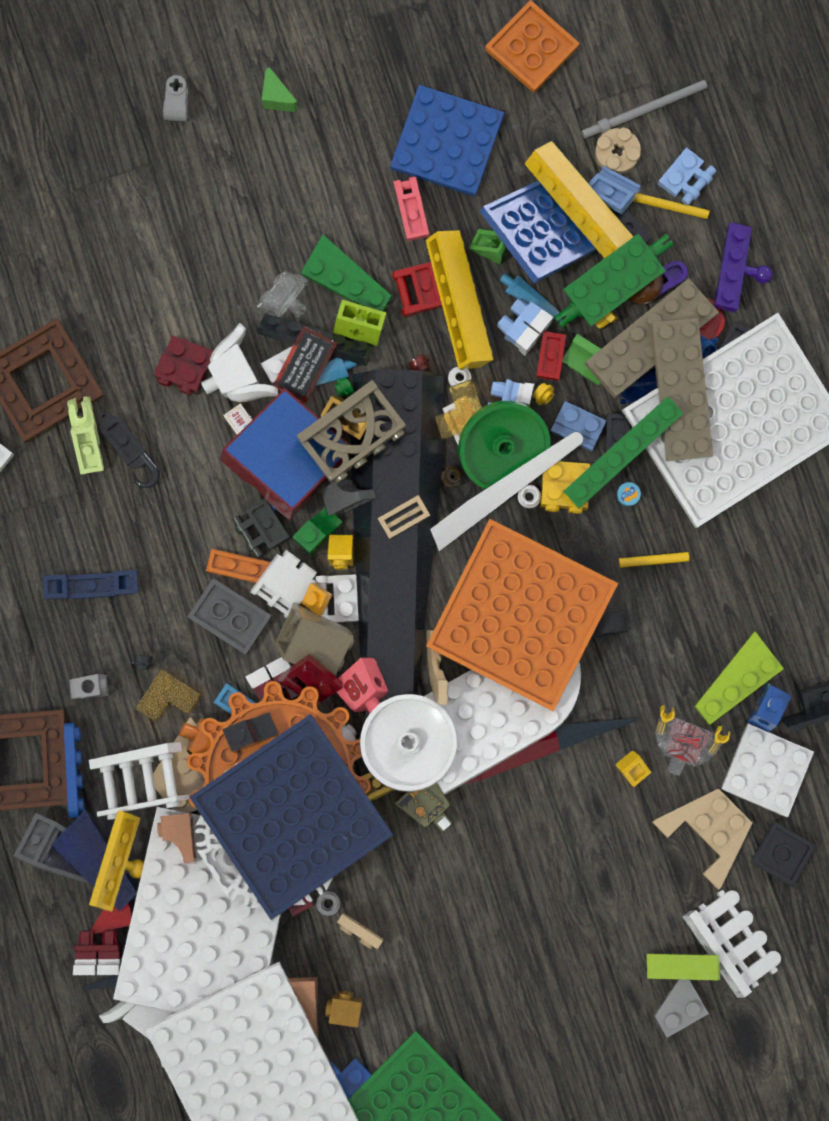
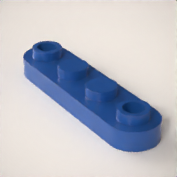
[64,723,85,818]

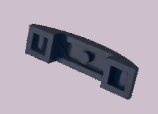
[43,570,138,600]

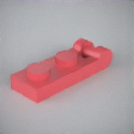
[393,176,429,242]

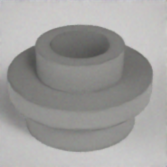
[316,891,340,916]

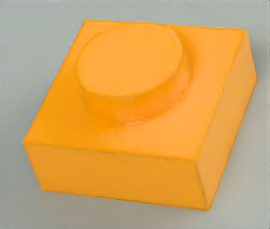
[301,583,332,615]

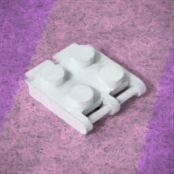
[250,550,317,618]

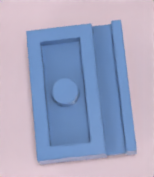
[589,166,641,214]
[550,401,607,452]

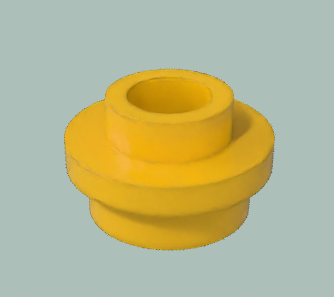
[533,383,554,405]

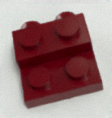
[154,335,213,395]

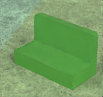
[562,334,601,386]

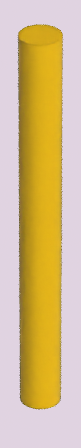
[633,193,709,219]

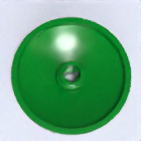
[458,401,551,489]

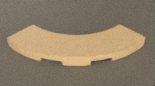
[426,630,448,705]

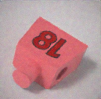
[337,658,388,713]

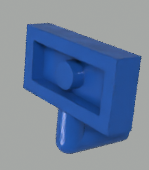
[330,1058,372,1099]

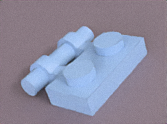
[658,147,716,205]

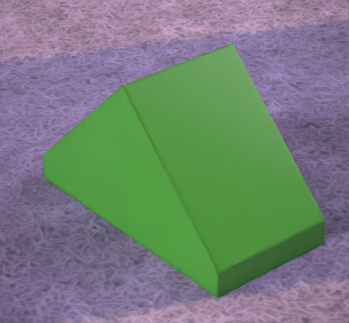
[262,67,298,112]
[469,229,508,264]

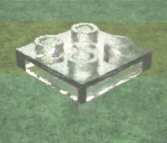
[257,272,309,317]

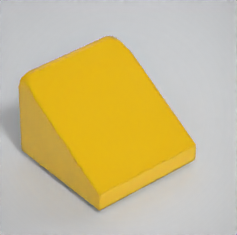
[616,751,652,787]

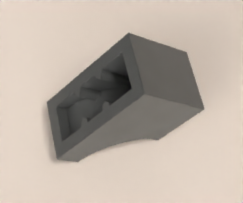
[320,480,376,516]

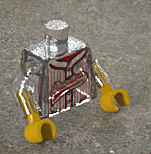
[655,705,730,777]

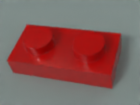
[536,331,566,381]

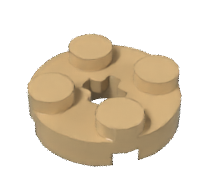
[595,128,641,174]

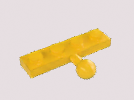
[89,811,144,912]

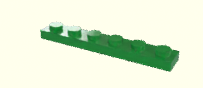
[563,396,684,509]

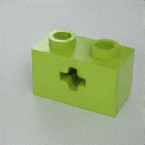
[333,300,386,346]

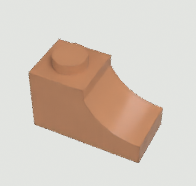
[157,813,197,864]

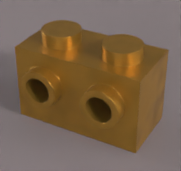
[325,991,363,1028]

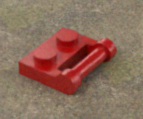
[392,262,442,317]

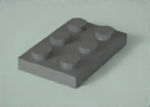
[187,578,272,655]

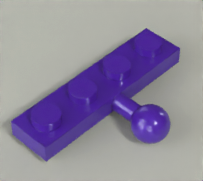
[714,222,773,313]

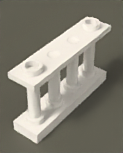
[89,742,190,820]

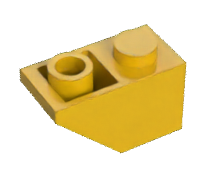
[328,535,353,570]

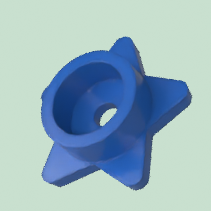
[700,336,718,359]

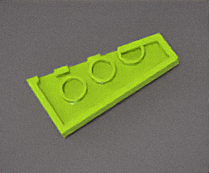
[694,632,784,725]

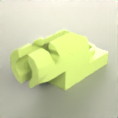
[67,397,104,474]

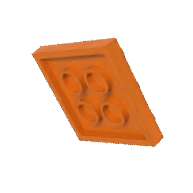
[485,0,580,93]

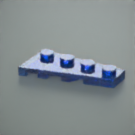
[50,810,137,912]

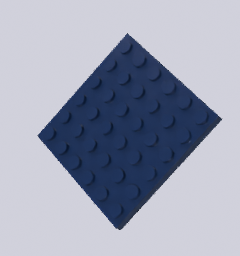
[189,714,393,920]

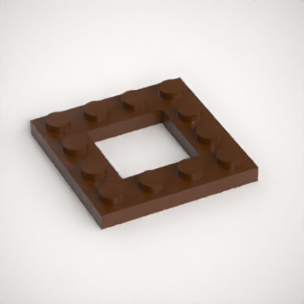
[0,318,104,443]
[0,710,68,810]

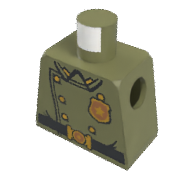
[396,783,453,832]

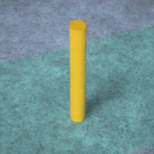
[619,552,689,568]

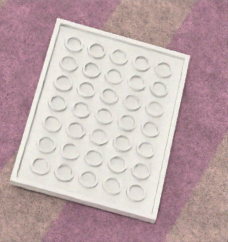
[622,313,829,528]
[113,807,281,1012]
[145,962,359,1121]

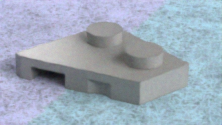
[654,979,709,1038]

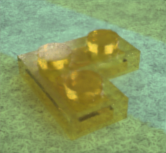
[435,379,481,439]
[135,669,201,721]

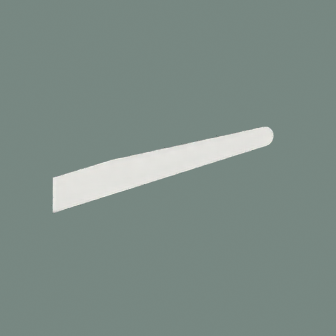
[430,432,583,551]

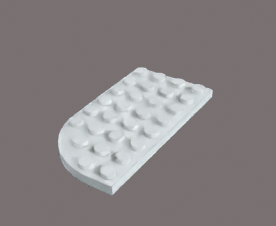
[424,663,581,795]

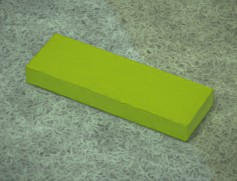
[647,954,720,980]

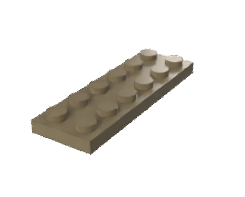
[585,278,719,398]
[651,318,713,462]

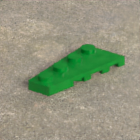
[301,235,392,312]

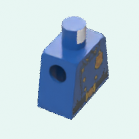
[747,682,791,732]

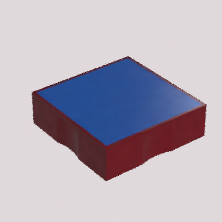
[220,388,352,520]

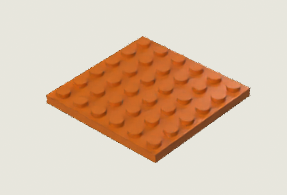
[426,519,619,712]

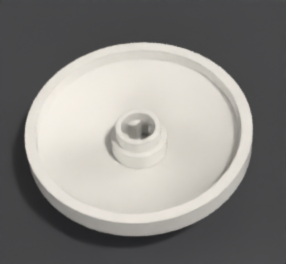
[360,694,457,792]

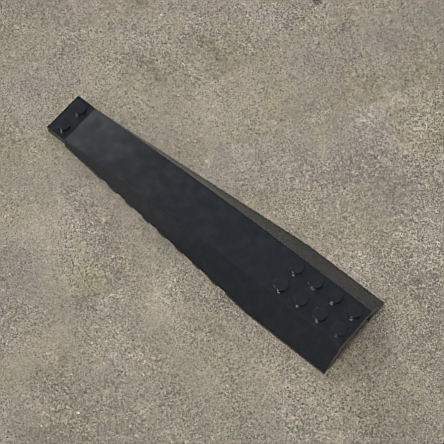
[351,369,445,721]

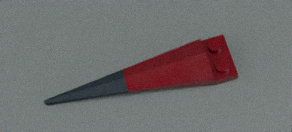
[462,718,636,785]

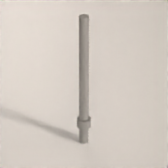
[581,80,707,139]

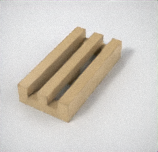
[378,495,430,539]

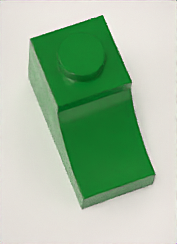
[293,506,343,556]

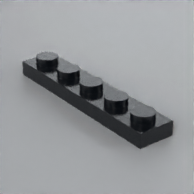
[257,313,374,366]

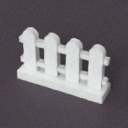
[682,890,781,998]

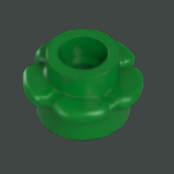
[334,377,354,398]

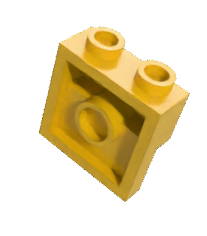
[540,461,590,514]

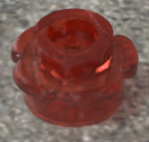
[408,354,429,371]

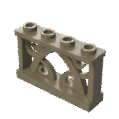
[297,380,406,483]

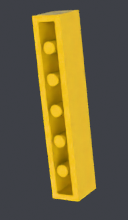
[525,141,633,258]
[425,231,493,370]

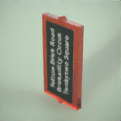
[273,325,337,403]

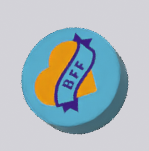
[617,482,641,507]

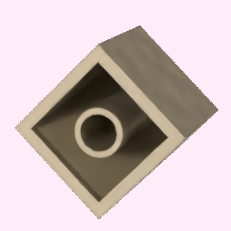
[275,602,354,676]

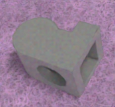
[69,674,108,699]

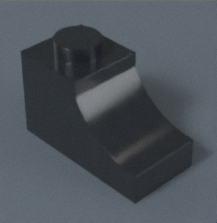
[222,712,279,753]

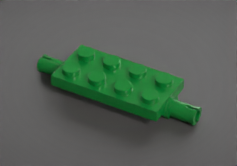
[554,234,674,328]

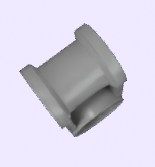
[163,75,188,122]

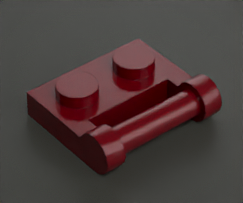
[278,654,342,708]

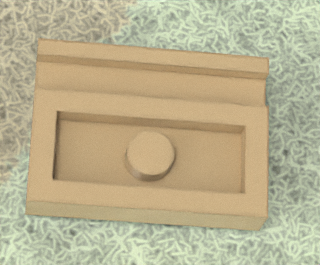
[337,913,383,949]

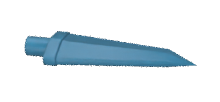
[500,273,563,322]
[280,357,357,390]

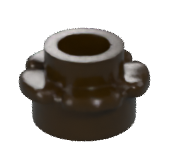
[441,466,463,488]

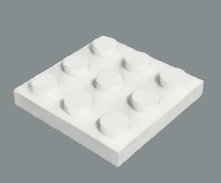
[721,724,814,817]

